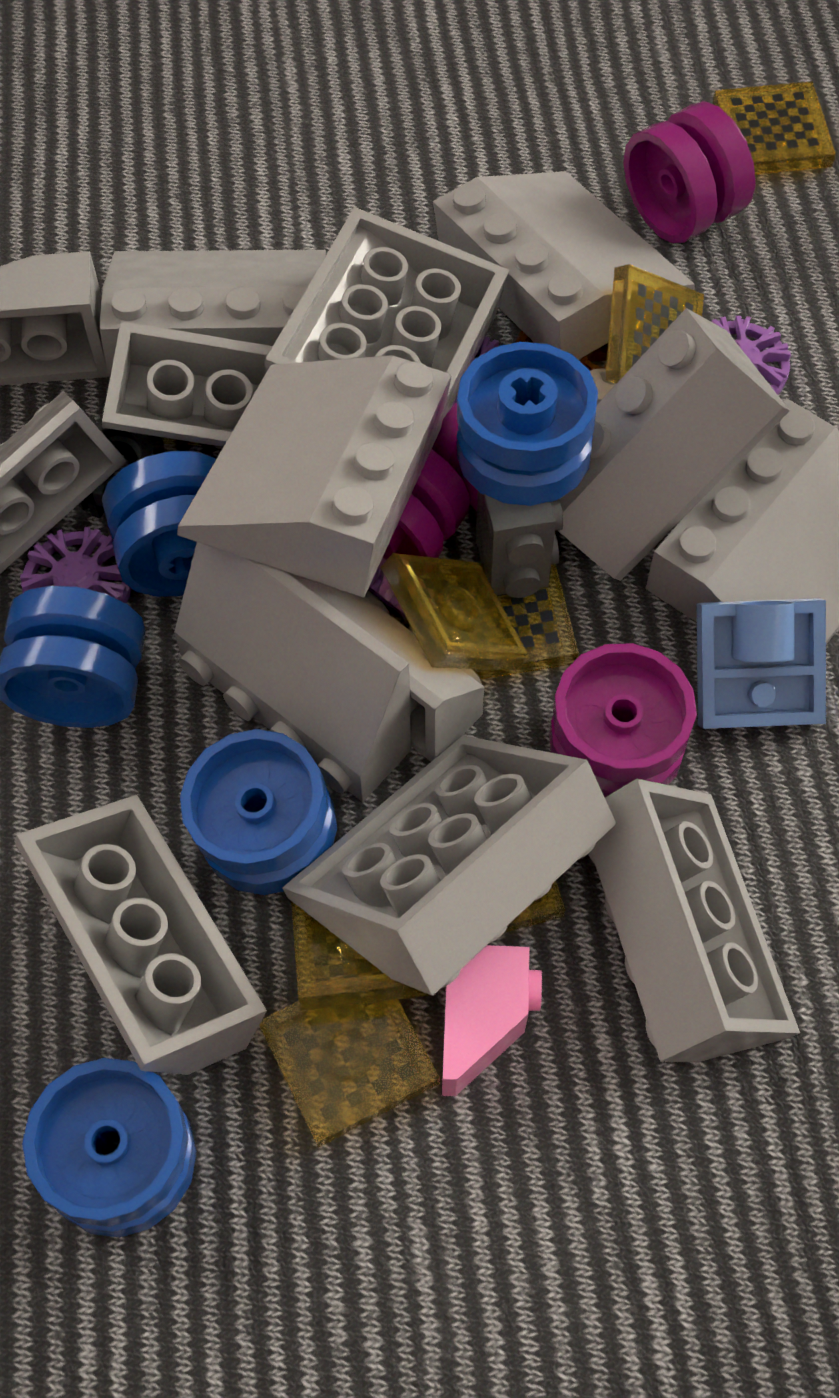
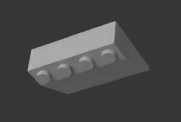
[433,171,695,360]
[264,207,509,418]
[100,250,326,377]
[177,355,452,597]
[646,398,839,644]
[174,542,411,802]
[282,735,616,996]

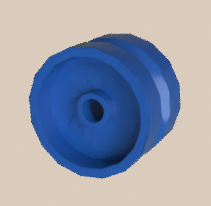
[456,342,598,506]
[102,451,216,597]
[0,586,146,728]
[180,729,337,895]
[22,1058,197,1238]

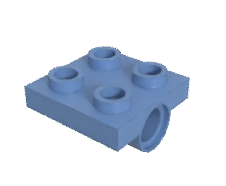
[696,598,826,729]

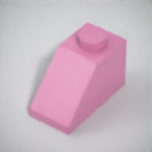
[442,945,542,1096]

